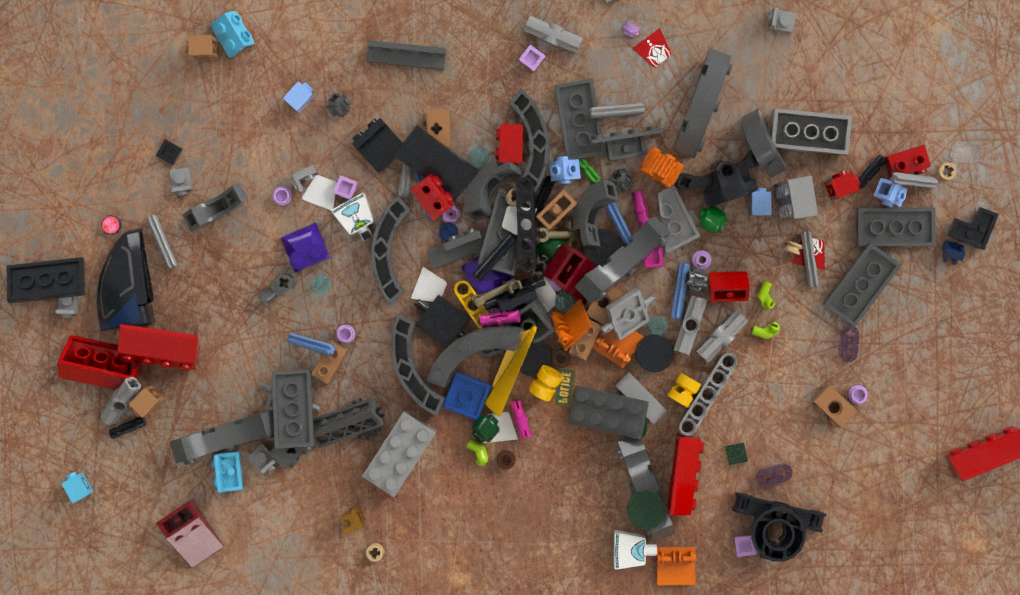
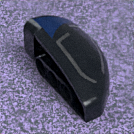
[96,229,155,331]

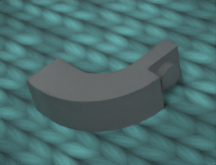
[742,108,787,178]
[464,161,522,220]
[573,179,618,249]
[183,183,247,232]

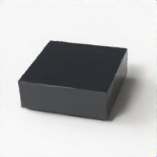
[156,139,183,166]

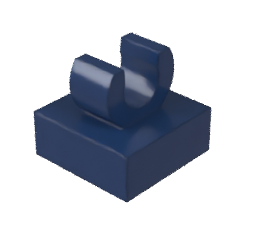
[943,240,965,265]

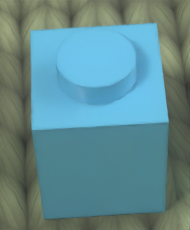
[61,472,94,503]

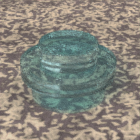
[470,147,489,166]
[312,275,331,294]
[555,292,573,311]
[648,316,668,335]

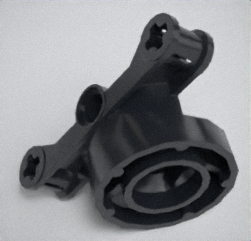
[675,150,760,206]
[731,492,827,562]

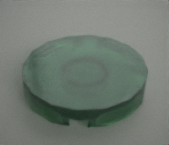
[627,491,665,530]

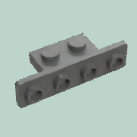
[586,126,665,161]
[426,228,486,268]

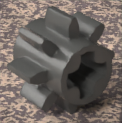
[326,93,352,117]
[610,168,634,193]
[528,256,547,279]
[685,268,708,292]

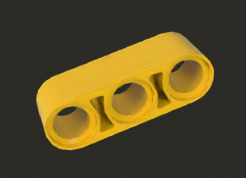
[454,281,491,328]

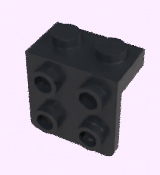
[351,118,402,172]

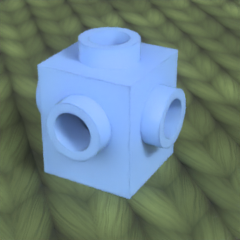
[549,156,581,185]
[873,178,908,208]

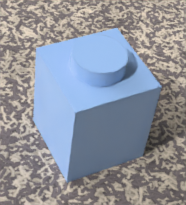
[283,81,315,113]
[750,188,771,216]

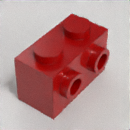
[495,124,523,165]
[884,144,931,177]
[824,171,860,200]
[410,174,454,221]
[708,271,750,302]

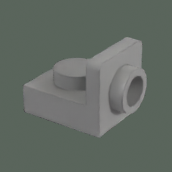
[767,7,796,33]
[291,165,318,193]
[169,167,193,196]
[55,296,79,318]
[248,443,277,474]

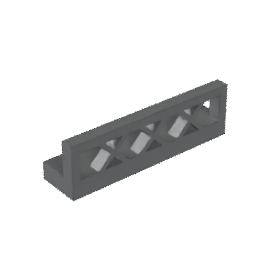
[367,40,446,70]
[313,398,384,448]

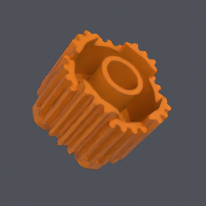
[639,146,685,188]

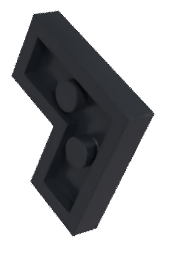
[947,207,999,250]

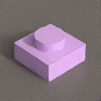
[519,44,546,72]
[333,175,358,200]
[734,535,756,557]

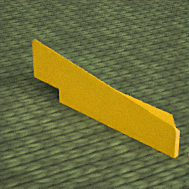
[485,326,537,417]

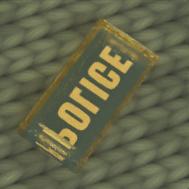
[553,367,576,408]

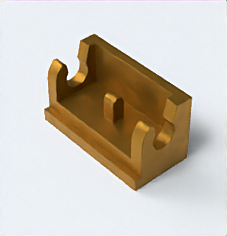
[339,504,367,535]

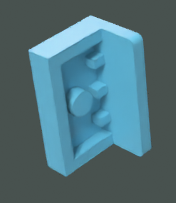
[210,11,255,58]
[212,451,244,493]

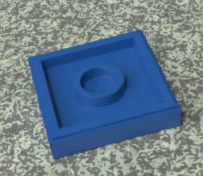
[442,371,492,420]

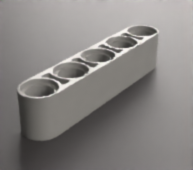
[678,353,737,436]

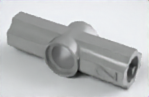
[524,16,583,54]
[673,295,707,355]
[696,310,748,363]
[100,376,141,425]

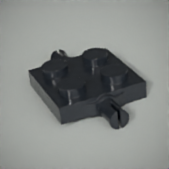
[483,278,546,312]
[414,295,469,348]

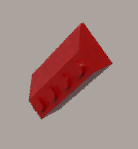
[117,324,200,371]
[57,335,142,390]
[945,426,1020,481]
[667,434,704,515]

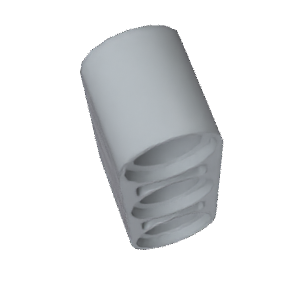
[615,372,667,424]

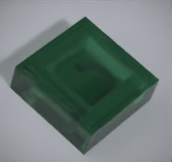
[725,442,748,465]

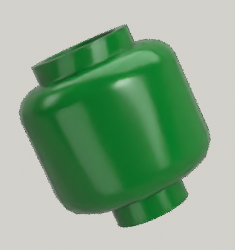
[698,205,728,233]

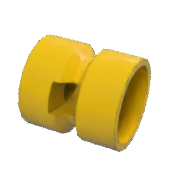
[529,365,563,401]
[667,372,702,408]

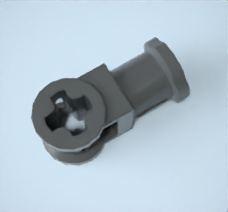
[257,274,295,306]

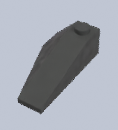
[479,298,555,358]

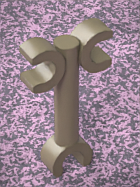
[536,221,581,248]
[471,277,523,307]

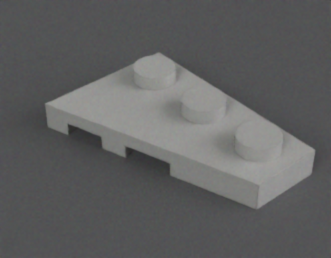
[657,185,700,254]

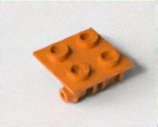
[551,299,592,351]
[592,321,644,368]
[657,547,696,586]

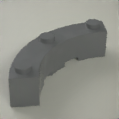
[673,48,732,159]
[509,89,550,194]
[371,196,411,304]
[575,216,671,304]
[391,314,446,416]
[426,325,524,387]
[170,410,274,465]
[617,437,675,541]

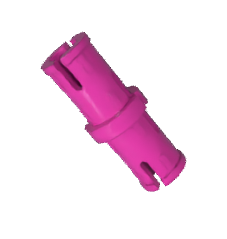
[631,190,649,229]
[480,310,520,327]
[510,399,532,439]

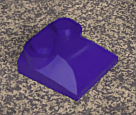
[281,223,331,273]
[461,256,512,294]

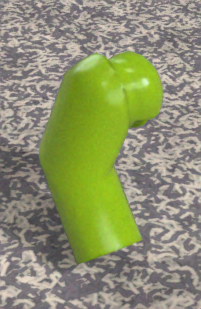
[757,281,775,309]
[751,322,780,340]
[466,439,488,466]

